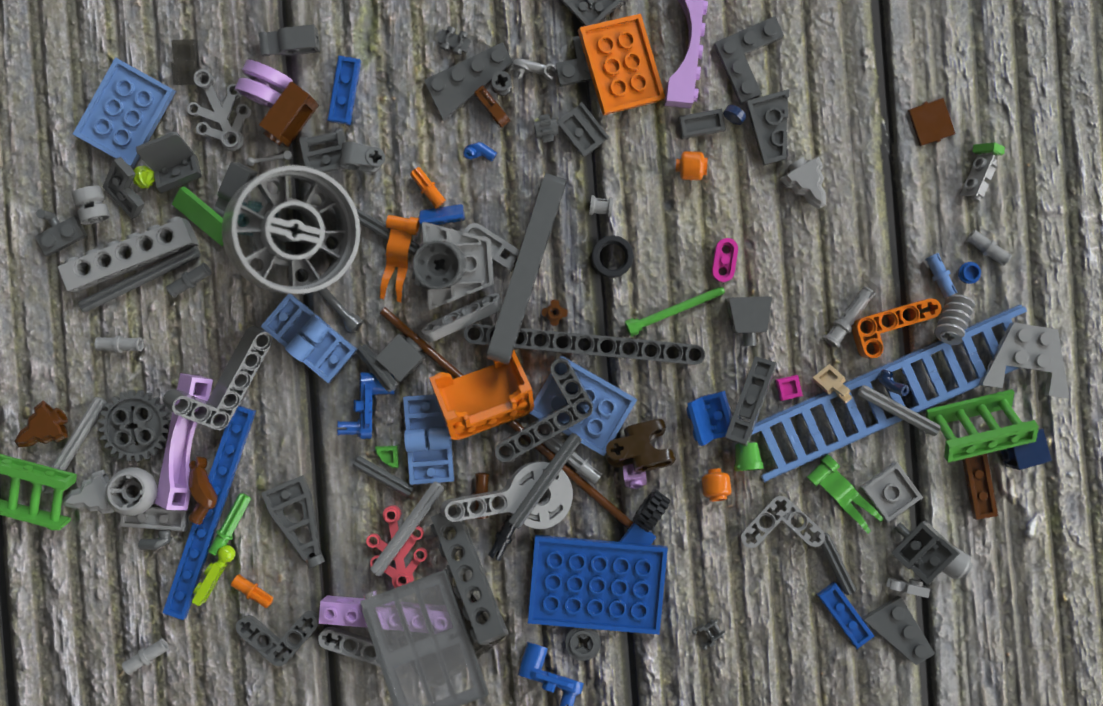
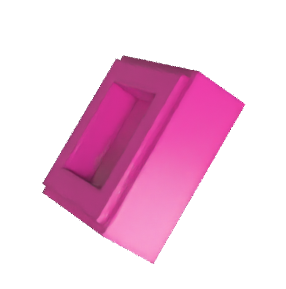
[775,375,803,401]

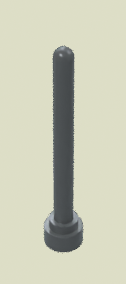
[285,250,364,333]

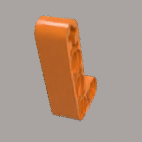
[851,298,941,358]

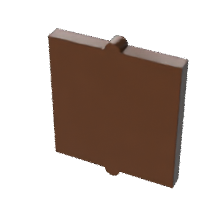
[908,98,956,146]

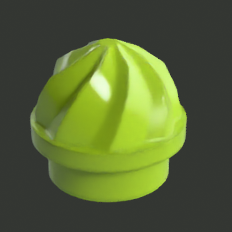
[133,166,155,189]

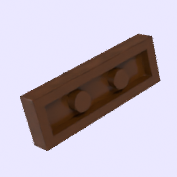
[962,453,998,520]

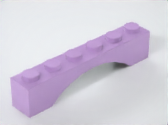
[664,0,708,108]
[155,373,213,510]

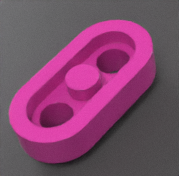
[711,238,738,282]

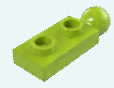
[192,545,236,606]

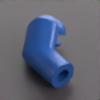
[463,142,497,162]

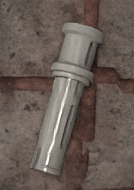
[822,286,876,349]

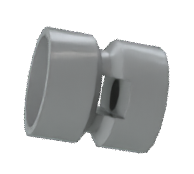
[71,186,110,225]

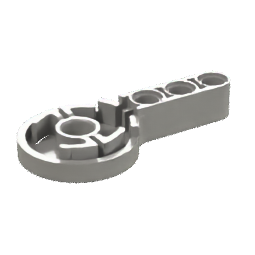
[440,461,573,529]

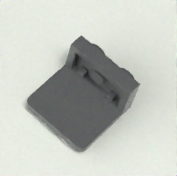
[136,132,202,193]

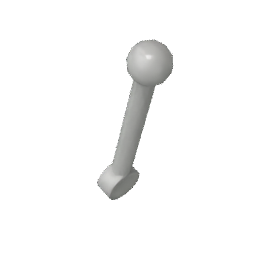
[246,151,293,166]

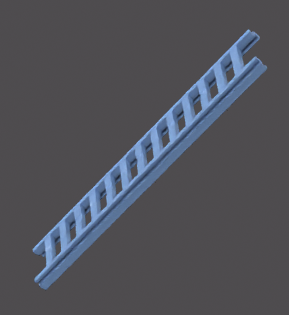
[752,305,1027,482]

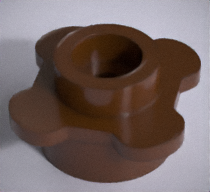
[542,299,568,326]

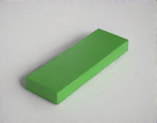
[172,186,224,246]

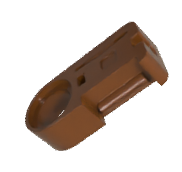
[474,85,510,128]

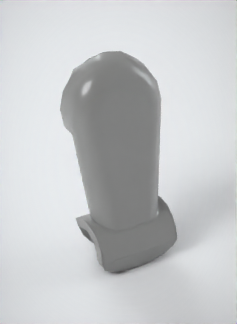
[512,59,556,81]

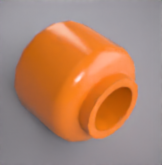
[676,151,708,181]
[701,468,732,502]

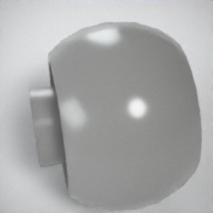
[106,467,158,516]

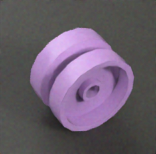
[234,59,293,108]

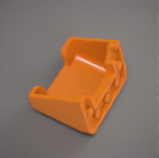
[429,350,534,440]

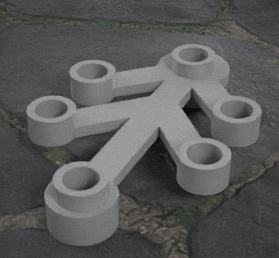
[187,69,251,151]

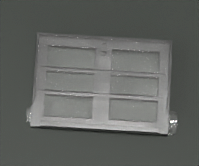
[360,569,489,706]

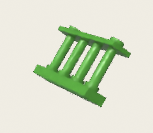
[926,389,1039,462]
[0,454,77,530]

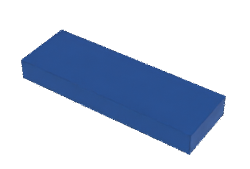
[327,55,361,125]
[816,582,875,649]

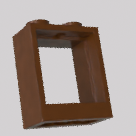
[259,81,319,147]

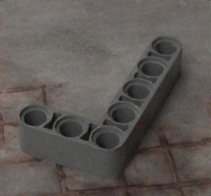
[163,326,272,430]
[495,358,593,462]

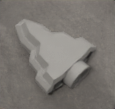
[780,157,826,209]
[62,470,114,514]

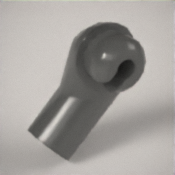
[138,530,172,550]

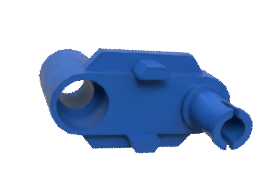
[337,373,395,439]
[518,642,584,706]

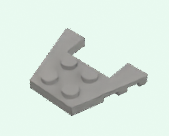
[422,222,494,310]
[979,323,1069,399]

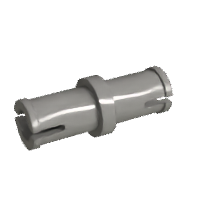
[966,229,1012,266]
[94,335,144,353]
[122,638,169,675]

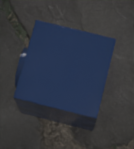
[1000,428,1052,470]

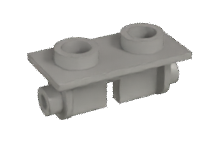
[960,154,998,202]

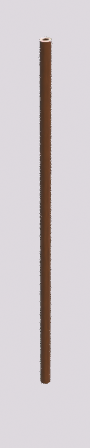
[380,307,633,529]

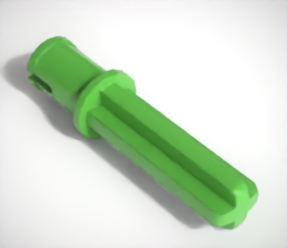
[208,493,251,557]

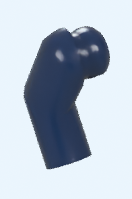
[878,369,909,396]

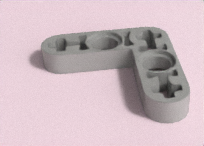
[741,496,825,548]

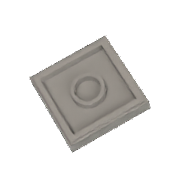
[860,461,923,523]

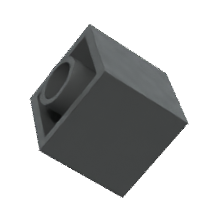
[375,334,427,381]

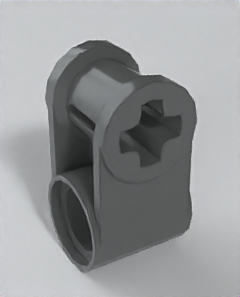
[340,142,385,173]

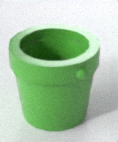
[734,442,764,471]

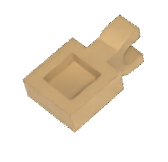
[813,364,852,404]

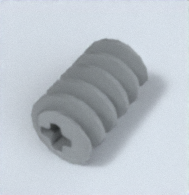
[934,295,975,345]

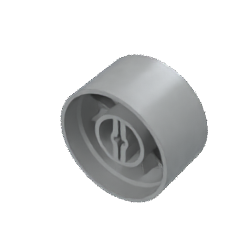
[222,166,360,294]

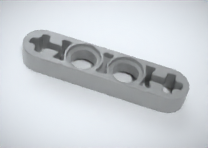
[421,293,503,342]
[318,627,398,668]

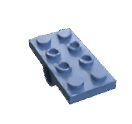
[261,293,358,383]
[403,394,455,485]

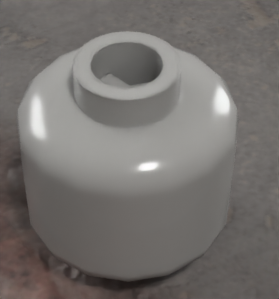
[942,546,973,579]

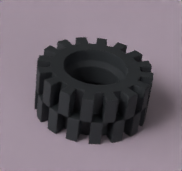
[632,489,670,532]

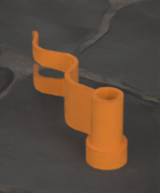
[380,215,420,303]

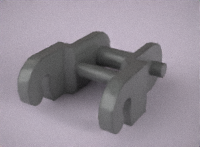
[692,619,726,650]

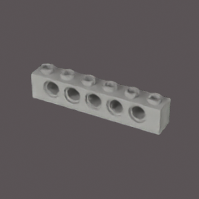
[58,217,199,292]

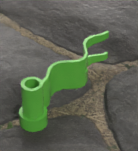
[807,454,884,534]

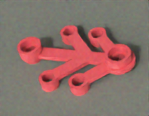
[366,505,428,588]

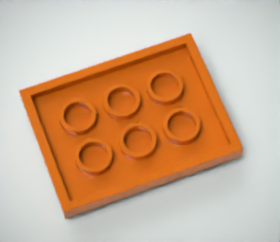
[578,14,666,116]

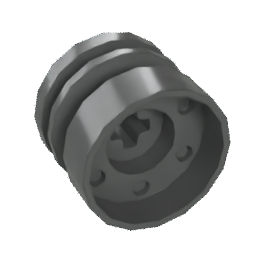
[413,241,466,289]

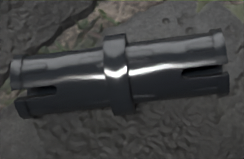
[488,515,516,561]

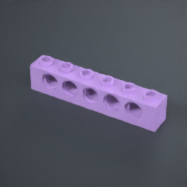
[319,595,453,633]

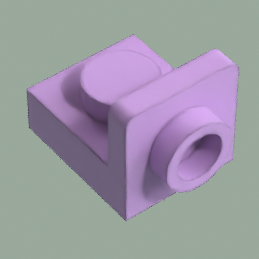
[623,464,647,489]

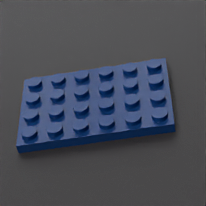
[528,535,668,635]

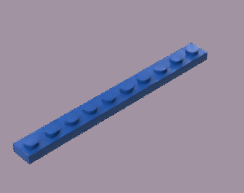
[163,405,256,620]

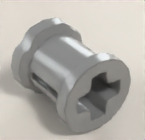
[589,195,613,217]

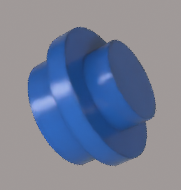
[958,262,981,284]

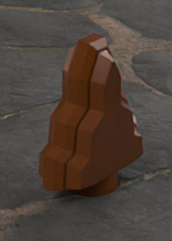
[14,401,68,448]

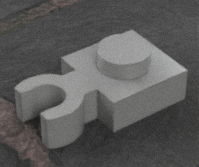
[886,577,930,598]

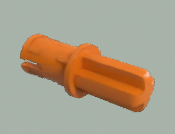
[410,167,447,209]
[230,574,273,608]

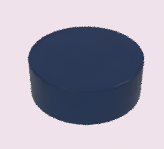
[723,105,746,125]

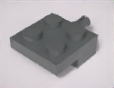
[892,521,960,585]

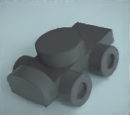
[438,26,471,55]

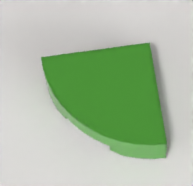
[973,142,1005,156]
[375,445,399,468]

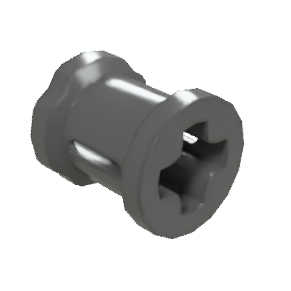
[491,71,512,96]

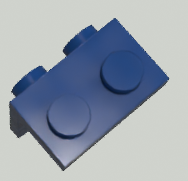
[686,390,732,446]

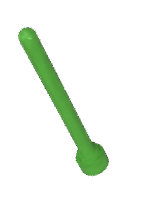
[624,287,725,337]

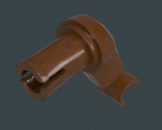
[189,456,217,525]

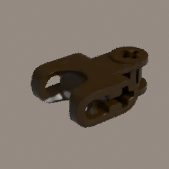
[606,419,676,473]

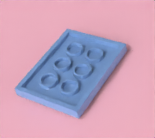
[73,57,176,168]
[530,355,637,456]

